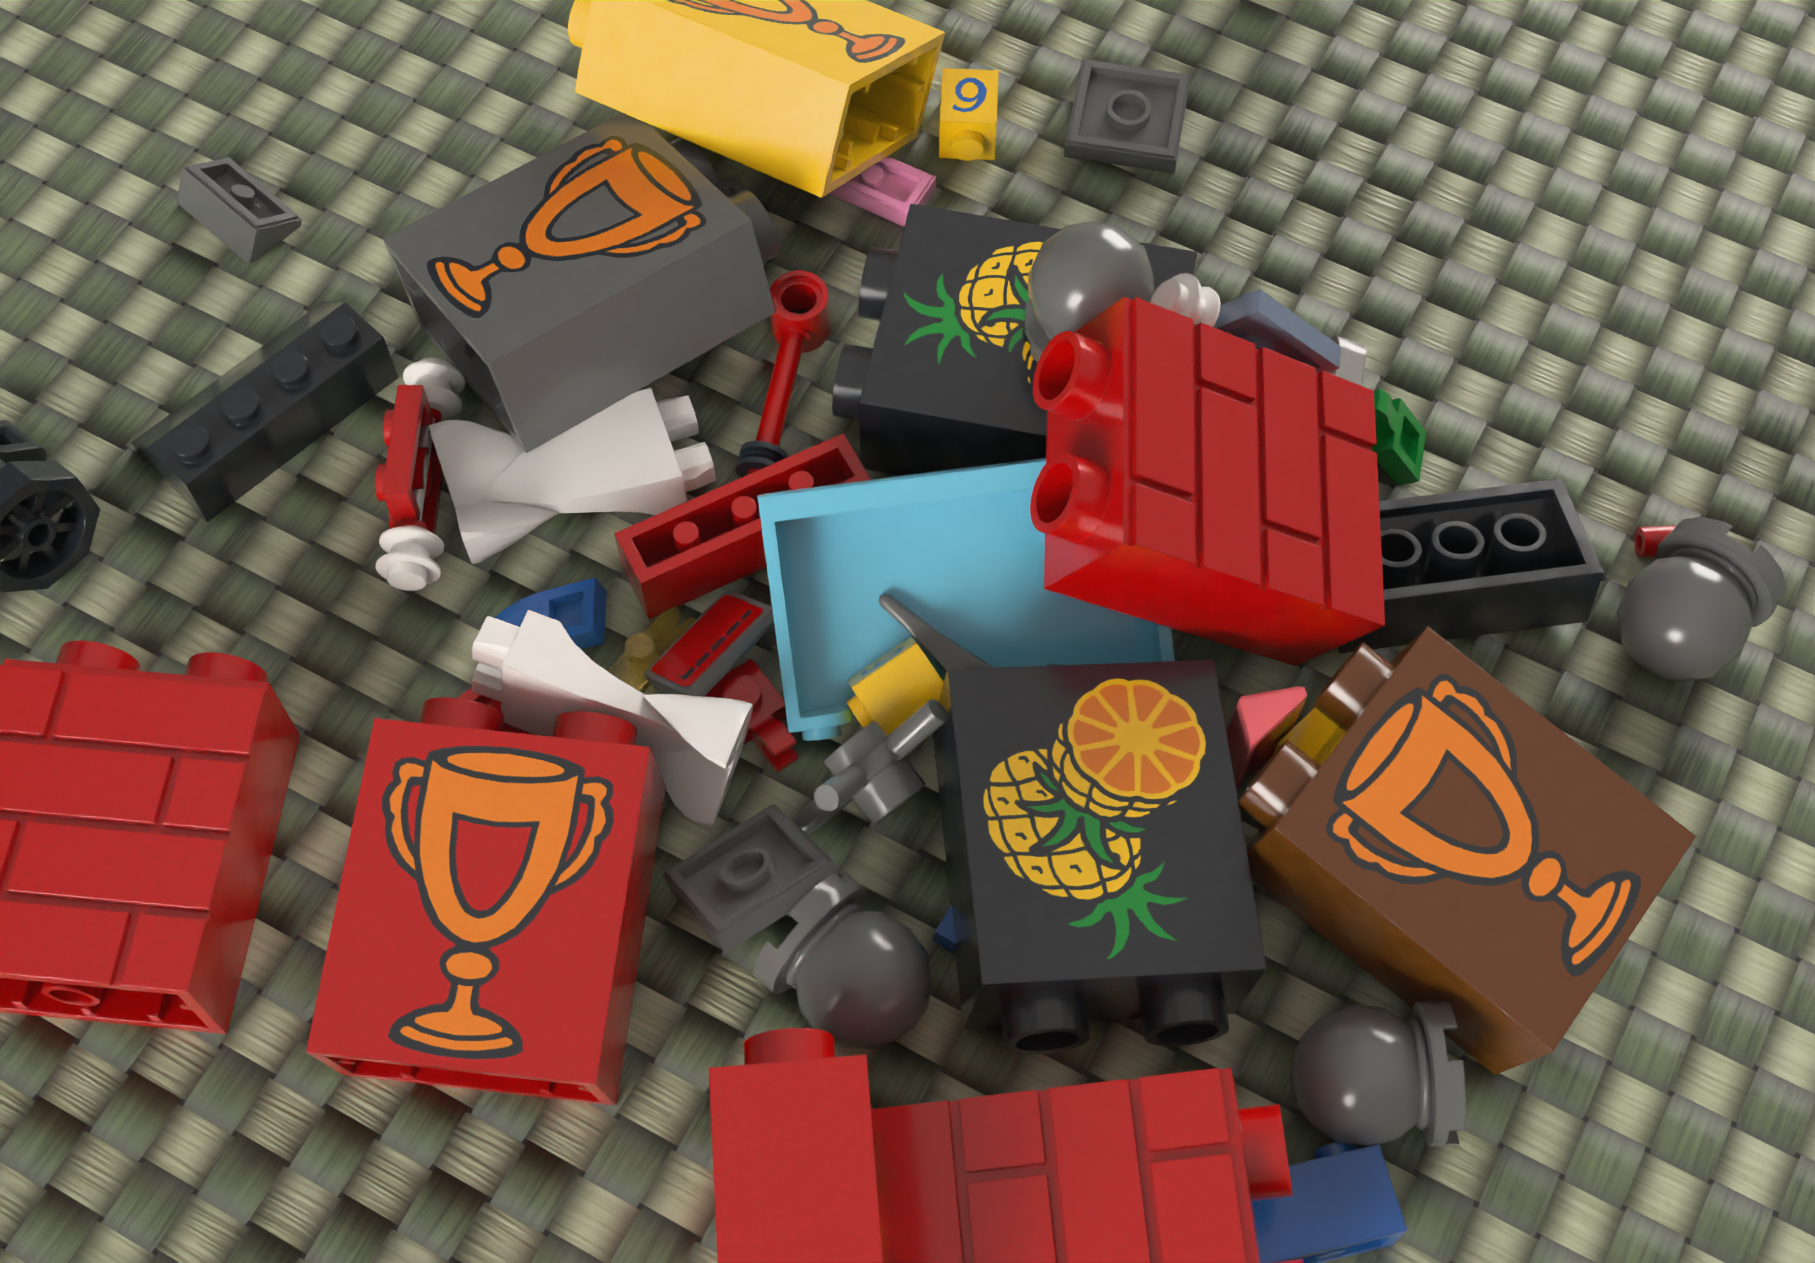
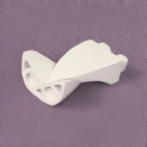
[428,388,716,564]
[472,610,753,829]

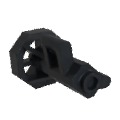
[0,420,100,593]

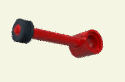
[735,270,830,478]

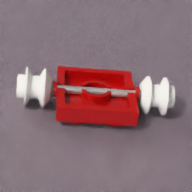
[375,357,465,591]

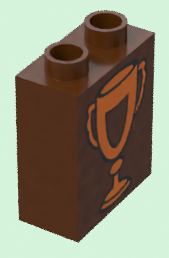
[1238,627,1696,1075]

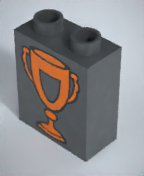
[383,113,780,453]

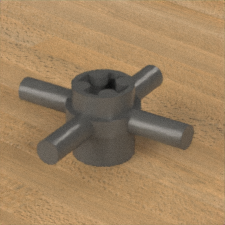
[796,699,948,834]

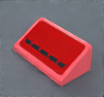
[1227,686,1307,789]

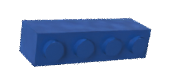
[1253,1142,1407,1263]

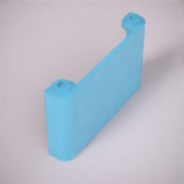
[757,458,1175,741]

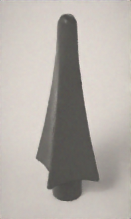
[878,593,993,672]

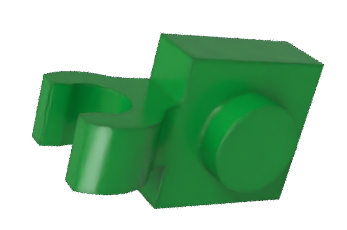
[1372,389,1426,485]

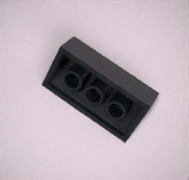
[131,302,398,522]
[1338,479,1604,653]

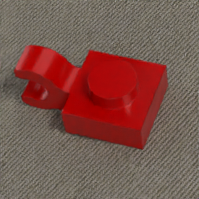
[704,659,799,773]

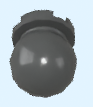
[1024,221,1155,362]
[1617,517,1787,682]
[753,872,931,1050]
[1289,1000,1466,1148]

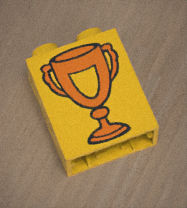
[568,0,945,198]

